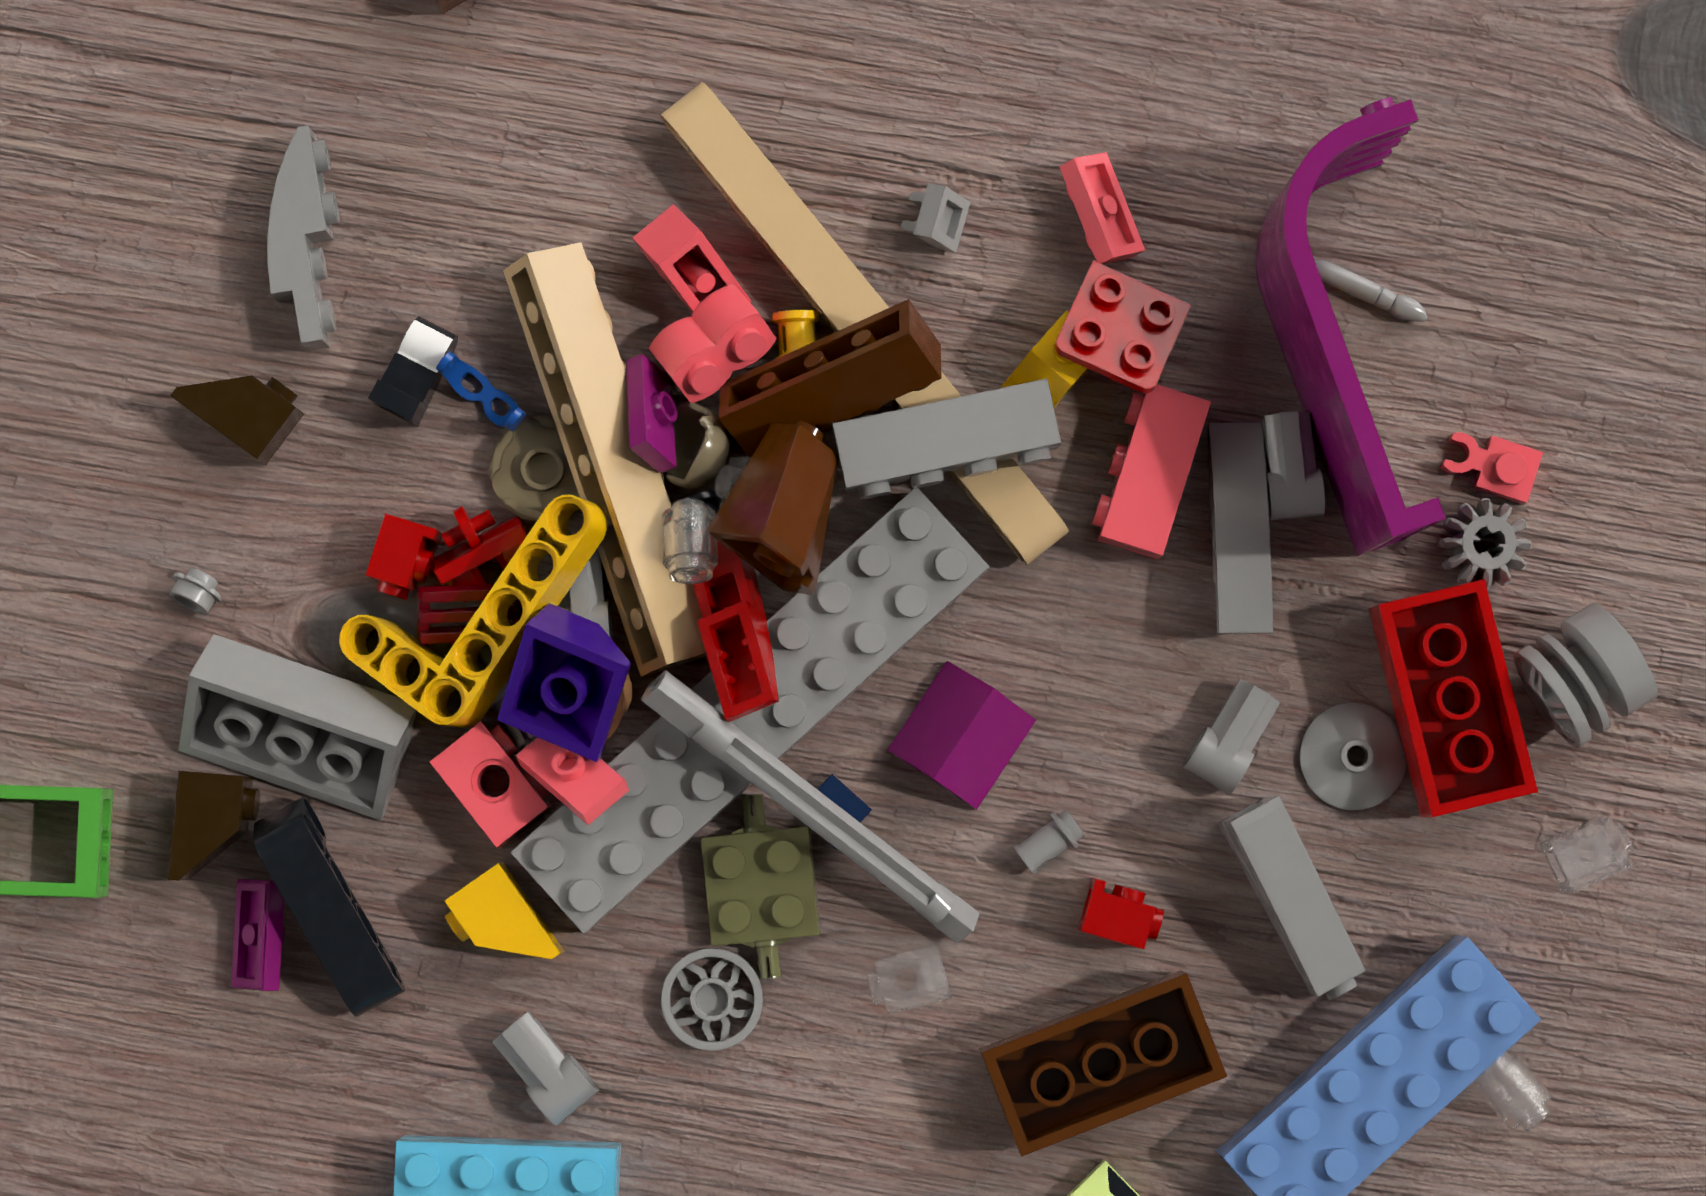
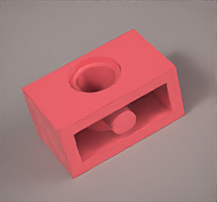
[430,721,552,848]

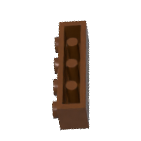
[719,299,942,459]

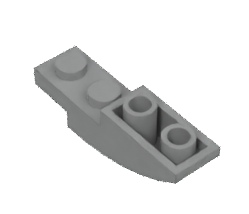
[267,125,340,351]

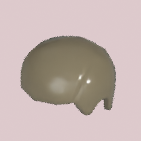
[665,401,731,489]

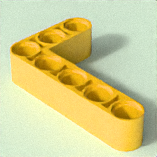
[339,495,608,728]

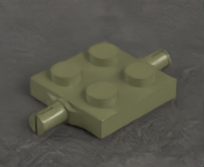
[701,793,821,979]

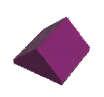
[887,661,1036,810]

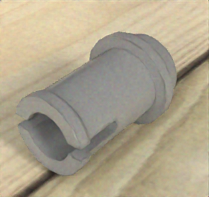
[1013,810,1085,875]

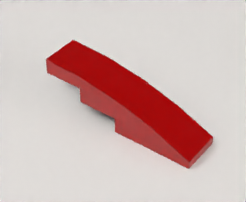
[686,527,779,722]

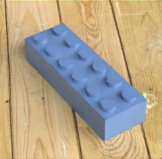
[1216,935,1542,1196]

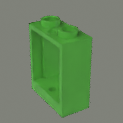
[0,785,113,898]

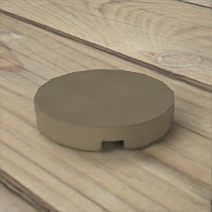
[489,415,580,522]

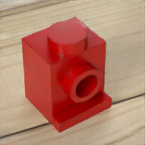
[365,513,442,600]
[1077,878,1164,949]

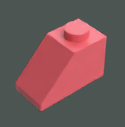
[632,204,751,314]

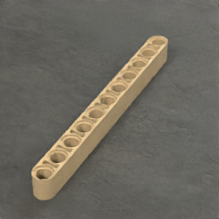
[660,82,1069,566]

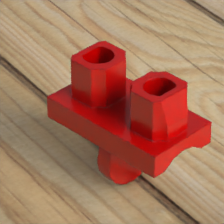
[433,505,527,603]

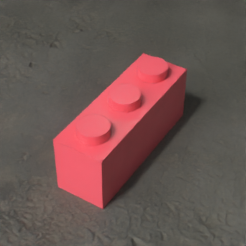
[1091,384,1211,560]

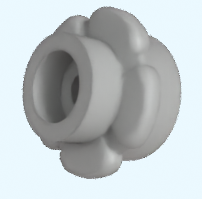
[169,568,222,615]

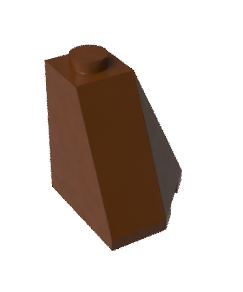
[706,420,838,595]

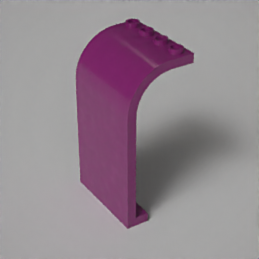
[1256,97,1446,556]

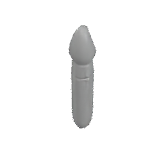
[1314,259,1427,322]

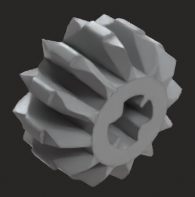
[1437,498,1532,590]

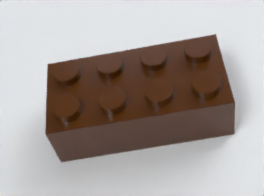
[979,970,1227,1157]

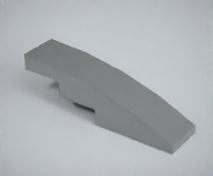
[1208,423,1273,635]

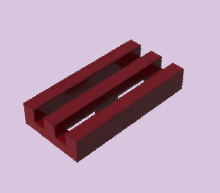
[417,584,522,644]

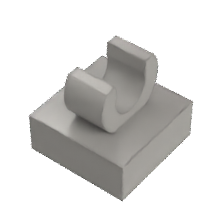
[901,183,971,253]

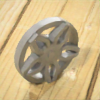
[661,948,763,1051]

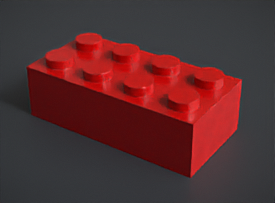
[1368,579,1538,818]

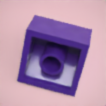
[497,603,631,762]

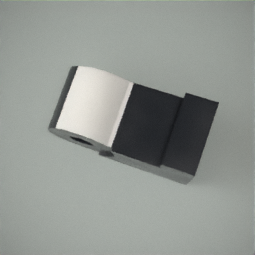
[368,316,458,427]

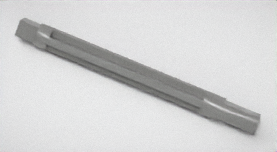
[642,670,980,943]

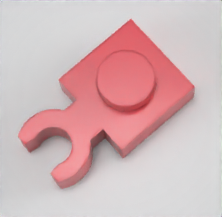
[1440,432,1543,505]

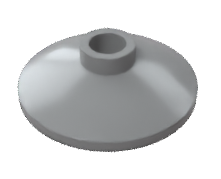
[1299,703,1407,810]

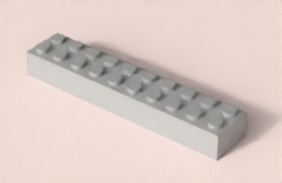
[511,488,990,934]

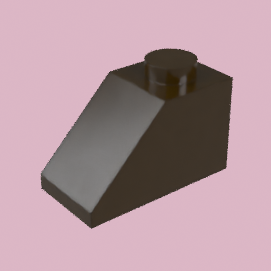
[170,375,304,465]
[168,770,260,881]

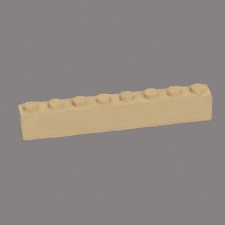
[503,242,706,676]

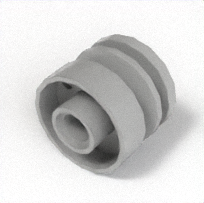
[1513,603,1658,748]

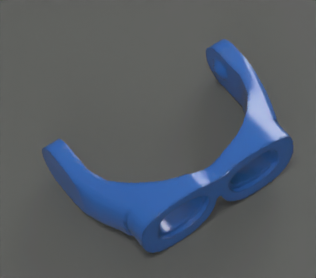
[436,351,526,431]

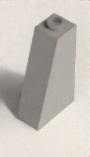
[1218,796,1366,1000]

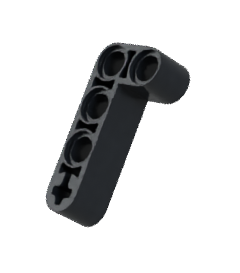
[253,797,405,1017]

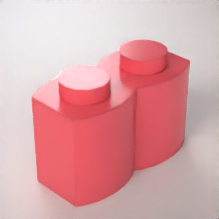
[648,284,777,403]

